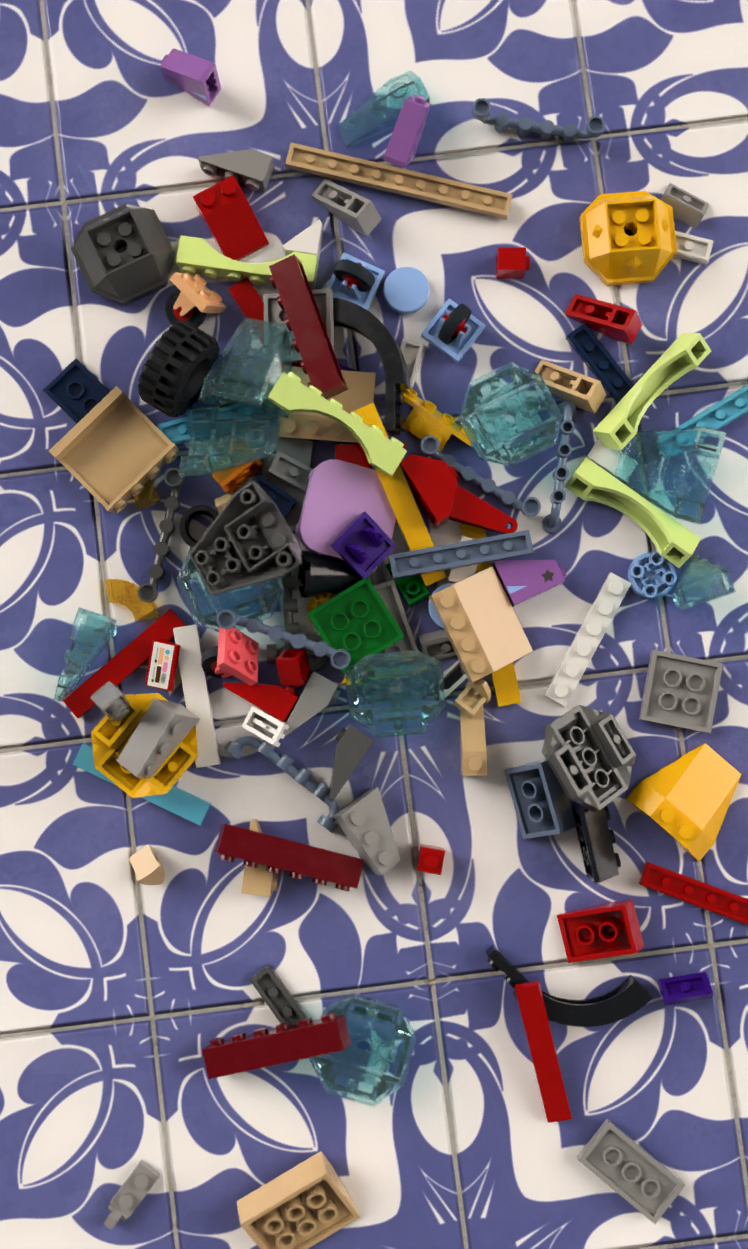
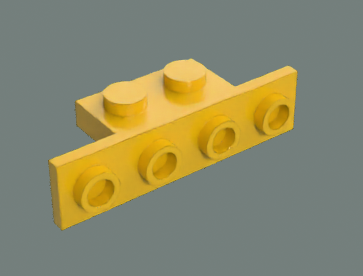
[401,388,479,452]

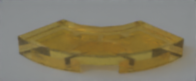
[105,579,160,622]

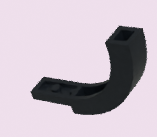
[333,298,410,436]
[486,945,653,1027]

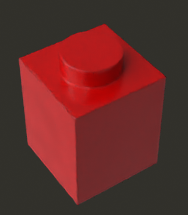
[496,247,530,279]
[276,649,311,687]
[416,844,445,875]

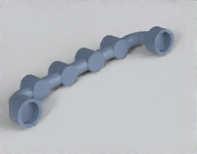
[472,98,605,143]
[542,401,576,534]
[420,435,541,517]
[216,609,351,669]
[224,736,339,833]

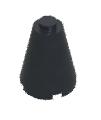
[298,551,362,598]

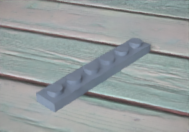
[389,530,534,579]

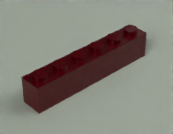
[269,254,348,399]
[214,824,364,892]
[202,1012,351,1079]

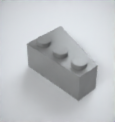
[117,698,200,778]
[333,787,401,875]

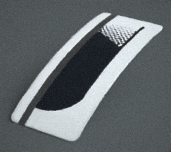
[432,660,467,699]

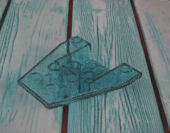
[198,317,292,418]

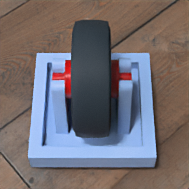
[326,252,385,310]
[421,298,486,364]

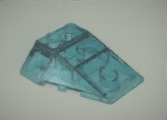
[178,406,280,477]
[614,427,727,524]

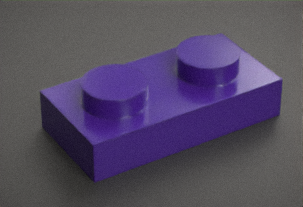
[658,972,713,1006]

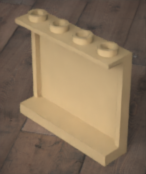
[49,386,179,515]

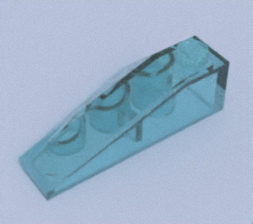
[337,71,430,148]
[54,607,118,701]

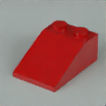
[193,175,269,261]
[557,899,645,963]

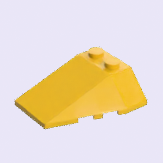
[625,743,742,862]

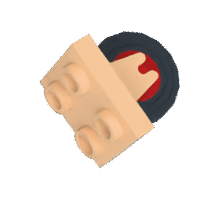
[165,272,227,328]

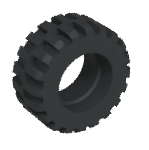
[138,322,220,417]

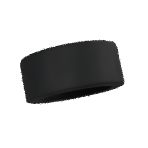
[179,505,219,548]

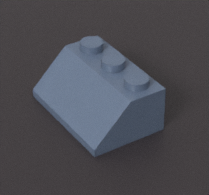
[504,759,577,839]

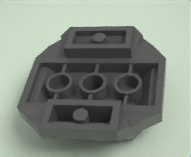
[71,204,175,306]
[542,705,636,813]

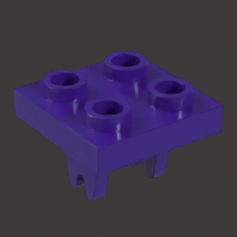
[330,511,397,579]

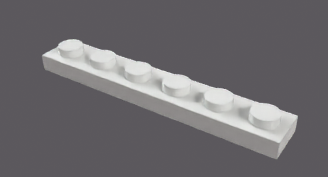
[544,572,632,707]

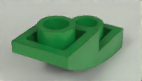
[385,563,430,608]

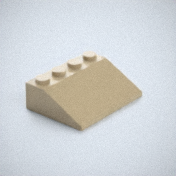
[276,366,376,443]
[429,566,533,682]
[236,1151,360,1249]

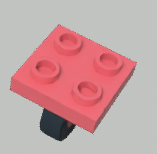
[201,627,259,686]

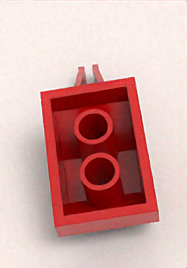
[399,454,518,534]

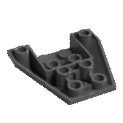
[189,481,302,596]

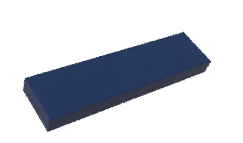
[565,323,634,404]

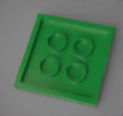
[307,576,405,675]

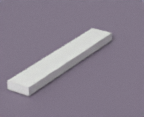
[173,624,221,768]

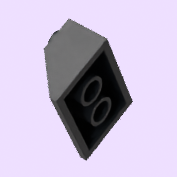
[572,805,621,884]

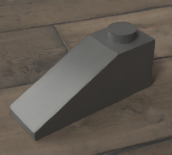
[328,724,374,802]

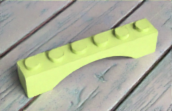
[176,235,319,290]
[593,333,712,450]
[267,372,407,477]
[564,457,701,568]

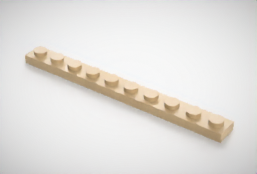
[285,143,513,220]

